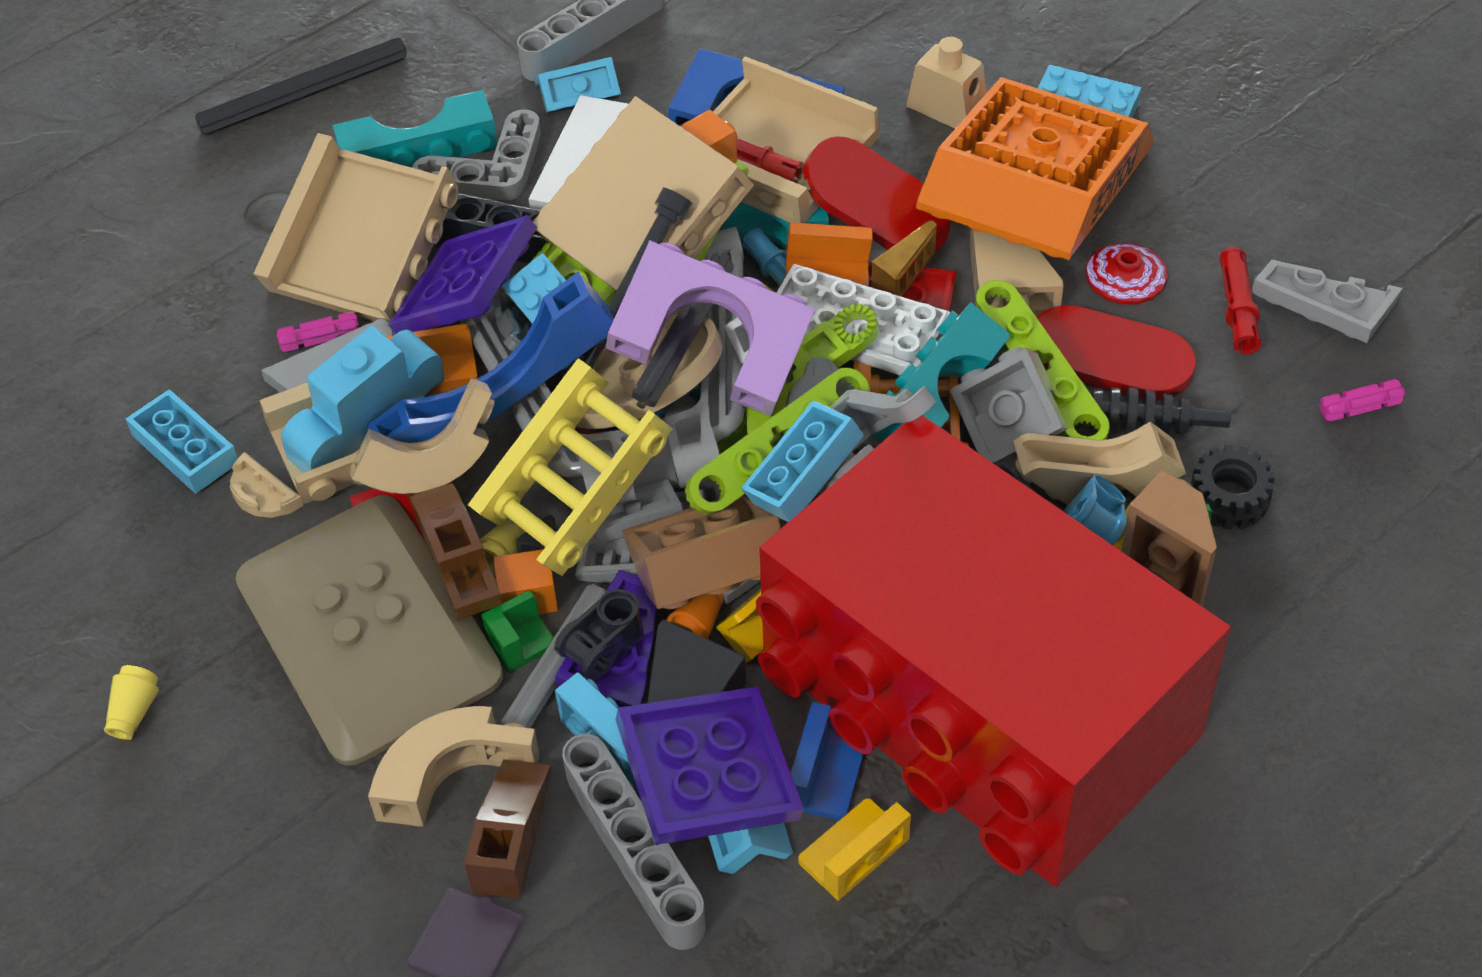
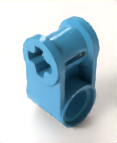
[1065,474,1127,545]

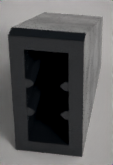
[648,619,746,703]

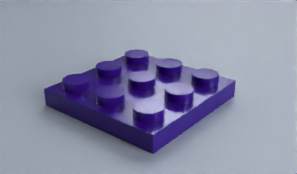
[388,215,537,334]
[615,687,804,845]

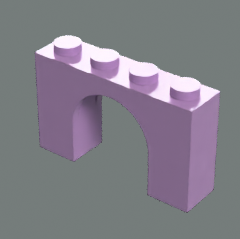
[606,240,815,417]

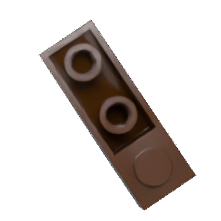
[464,759,552,899]

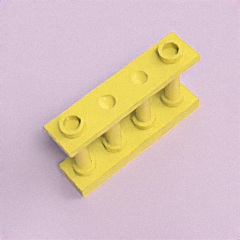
[468,358,673,576]

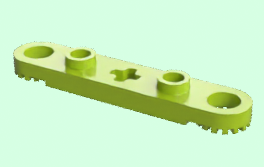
[976,280,1109,440]
[717,303,879,451]
[685,368,870,515]

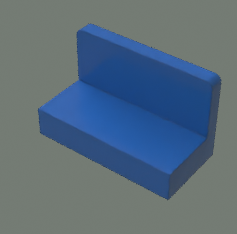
[791,702,864,820]

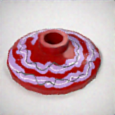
[1085,243,1168,305]

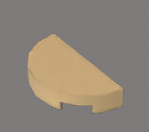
[230,452,304,518]

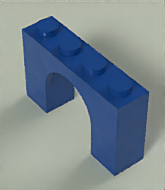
[668,48,845,126]

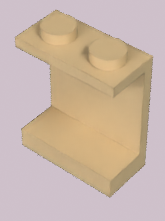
[259,382,363,505]

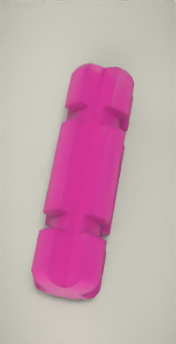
[277,311,359,352]
[1319,379,1405,422]

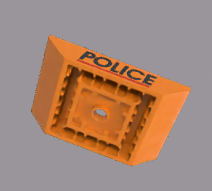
[916,77,1154,260]

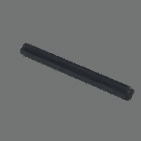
[195,37,407,135]
[631,253,734,409]

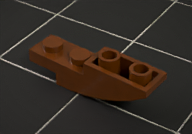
[407,481,502,620]

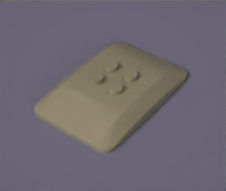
[235,495,503,765]

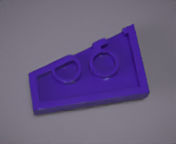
[555,570,659,708]

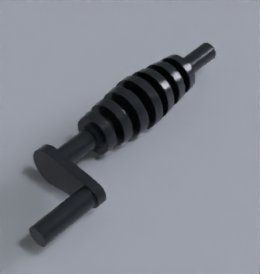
[984,366,1231,435]

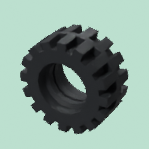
[1191,445,1275,530]

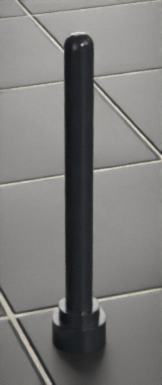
[579,187,693,369]

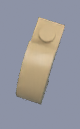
[350,377,494,494]
[368,706,540,827]

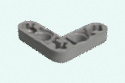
[412,109,541,201]

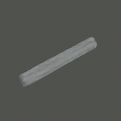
[501,584,606,728]

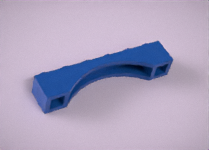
[368,272,614,443]

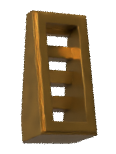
[871,220,937,297]

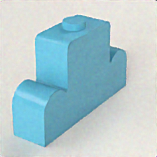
[281,325,444,473]

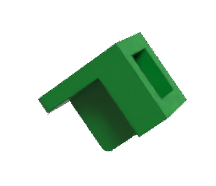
[481,591,554,673]

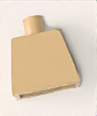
[906,37,987,128]

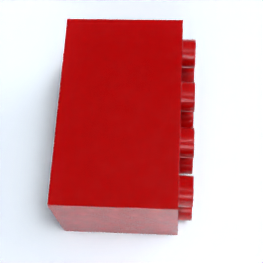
[756,415,1231,888]

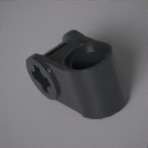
[554,589,644,681]

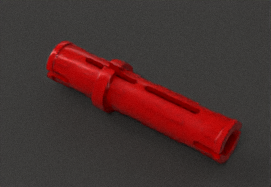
[1219,247,1261,355]

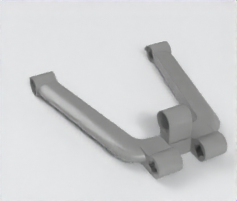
[460,226,745,505]

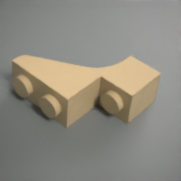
[1013,422,1186,506]

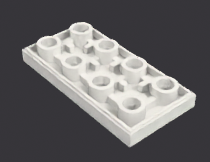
[529,95,628,211]
[776,264,950,375]

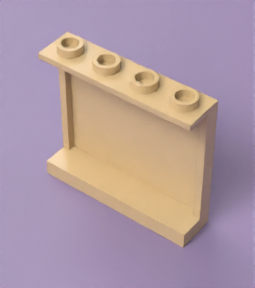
[713,56,879,223]
[533,96,754,291]
[253,133,459,323]

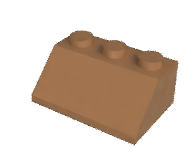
[1121,470,1217,607]
[622,494,781,609]

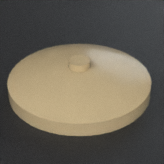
[562,314,723,429]

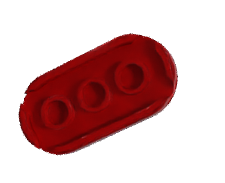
[803,136,950,252]
[1036,305,1196,400]

